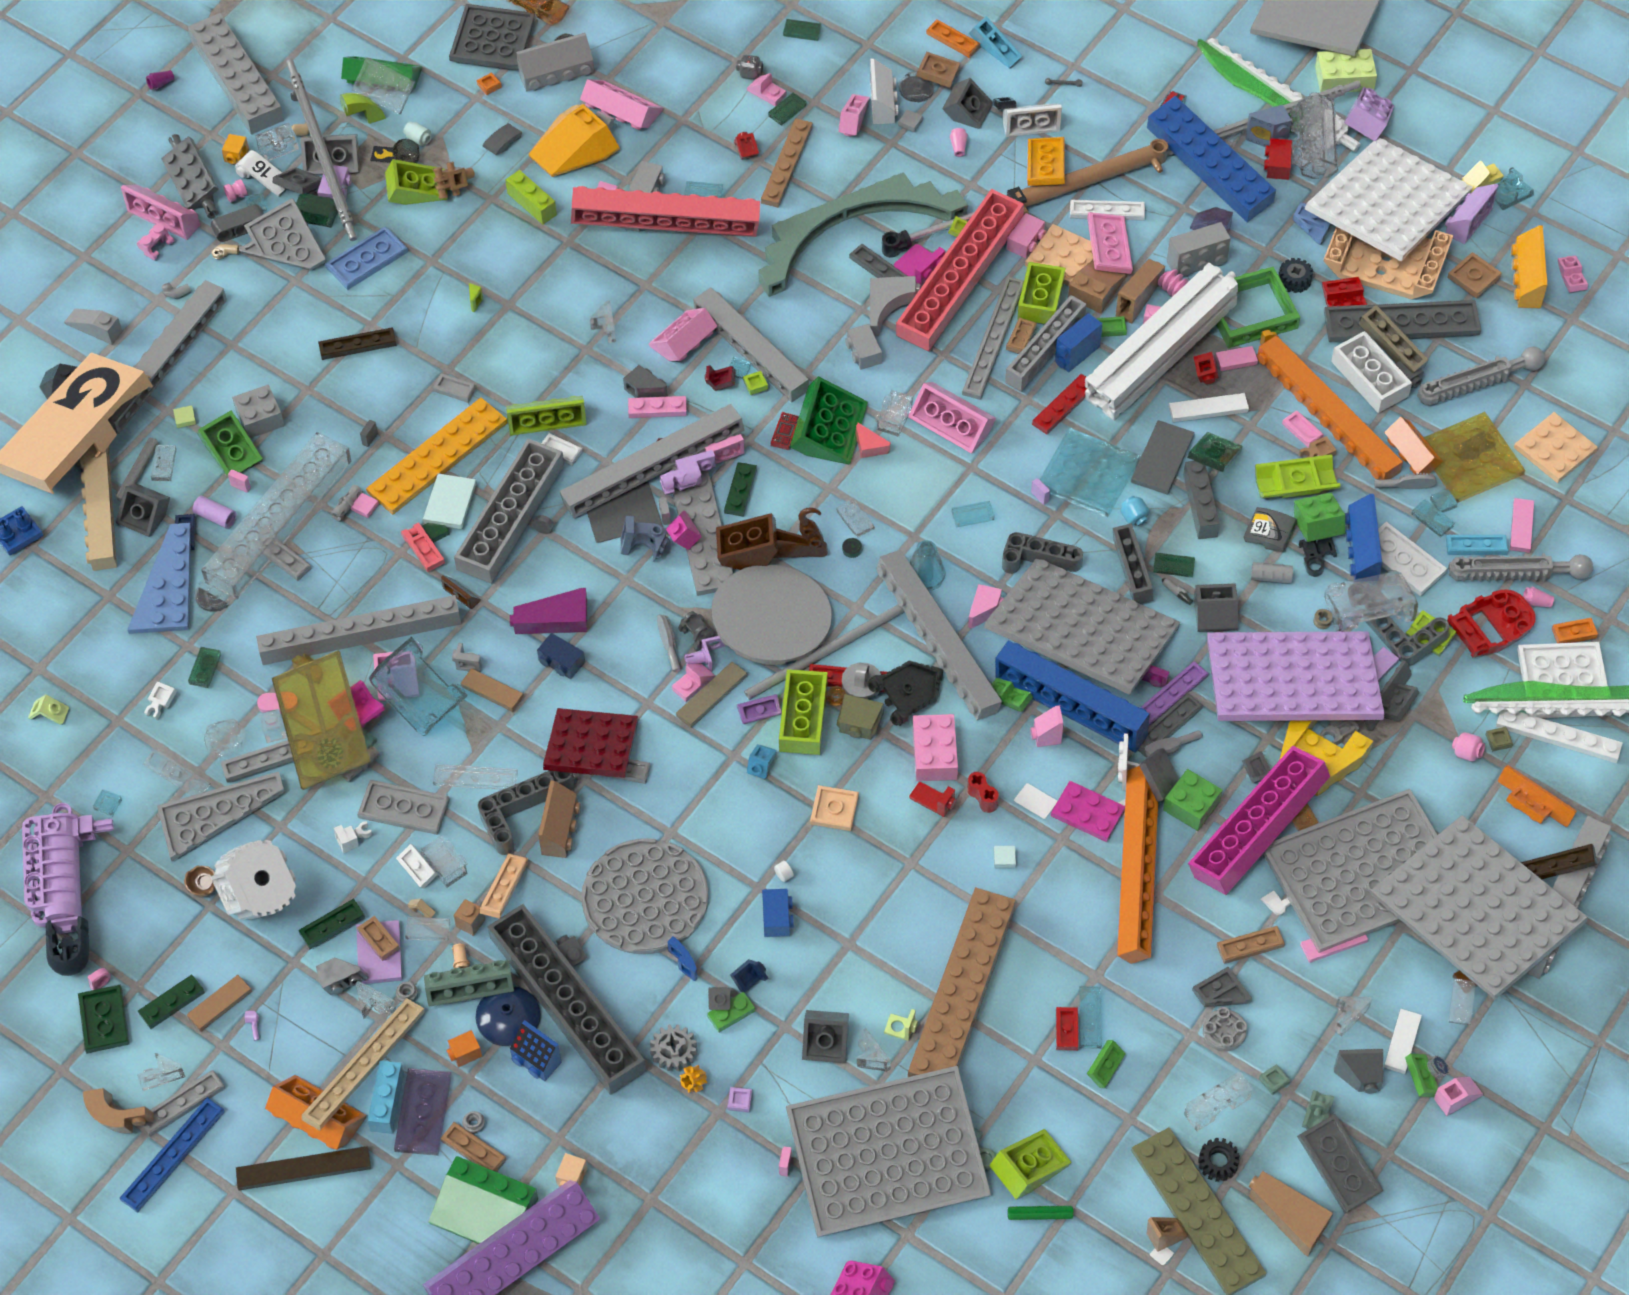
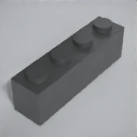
[1183,460,1220,539]
[1112,523,1154,604]

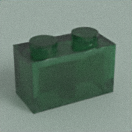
[296,194,338,228]

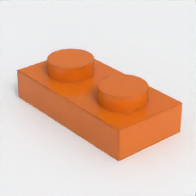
[1552,618,1598,643]

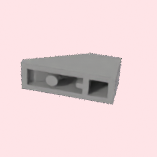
[64,309,123,345]

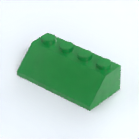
[341,56,422,92]

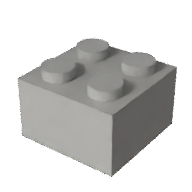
[232,384,284,438]

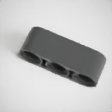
[211,204,264,242]

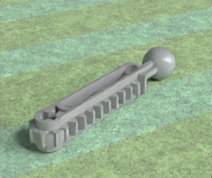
[1417,347,1545,406]
[1448,553,1594,582]

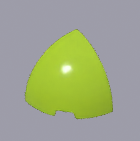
[340,93,386,124]

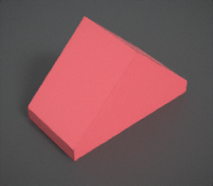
[856,423,891,458]

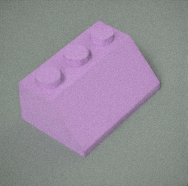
[1445,184,1499,245]

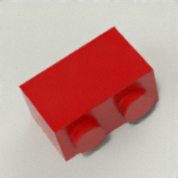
[1264,138,1292,180]

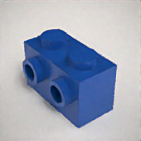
[762,888,794,937]

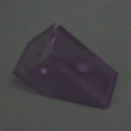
[1190,207,1233,233]

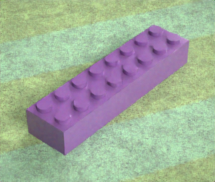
[422,1180,600,1295]

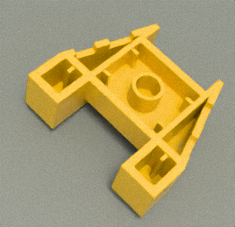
[1279,720,1373,796]

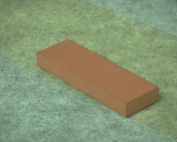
[460,668,523,712]
[1217,926,1285,964]
[187,975,252,1031]
[440,1122,507,1172]

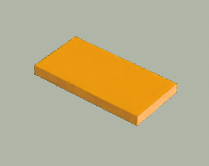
[1027,137,1065,186]

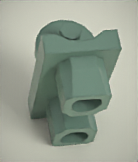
[1302,1090,1334,1130]

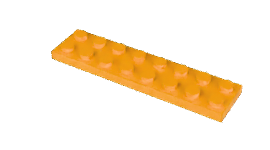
[366,397,508,515]

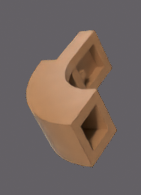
[83,1088,154,1133]

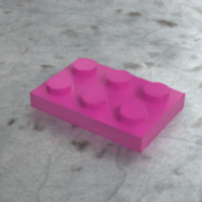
[1051,781,1125,842]

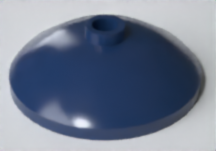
[475,986,540,1046]

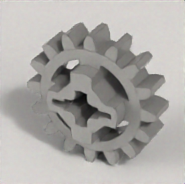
[650,1024,697,1071]

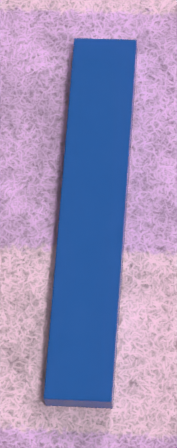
[120,1097,225,1213]

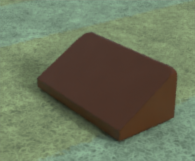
[441,575,481,609]

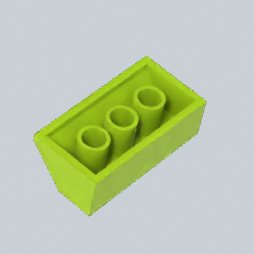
[506,395,587,436]

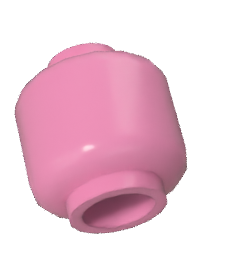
[1452,732,1485,762]

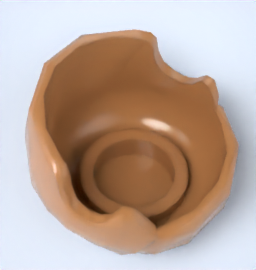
[184,865,216,897]

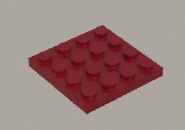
[543,708,638,778]

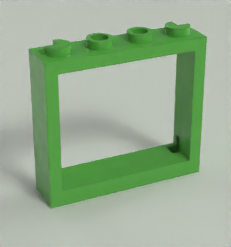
[1216,267,1300,349]

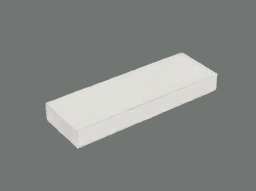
[1384,1009,1422,1074]

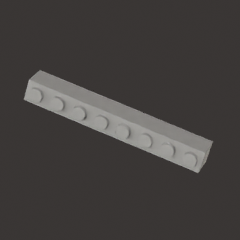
[693,287,809,403]

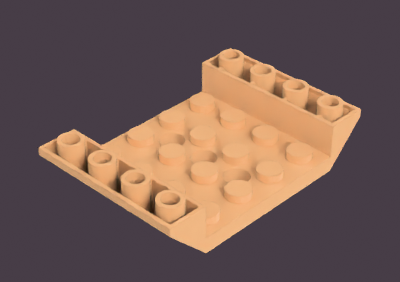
[1323,227,1453,299]

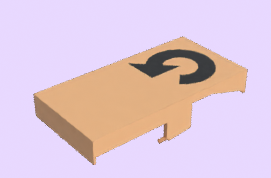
[0,352,153,494]

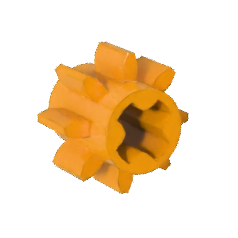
[680,1065,707,1093]

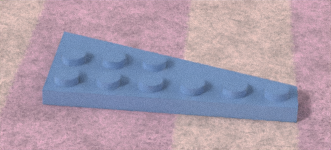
[127,523,191,634]

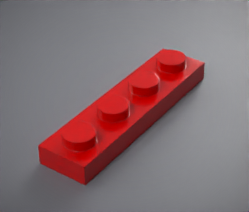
[1032,374,1087,435]

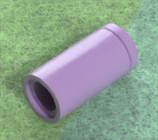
[192,495,237,529]

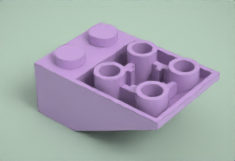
[1344,87,1394,141]

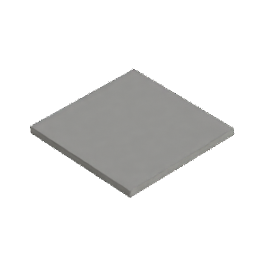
[1250,0,1381,56]

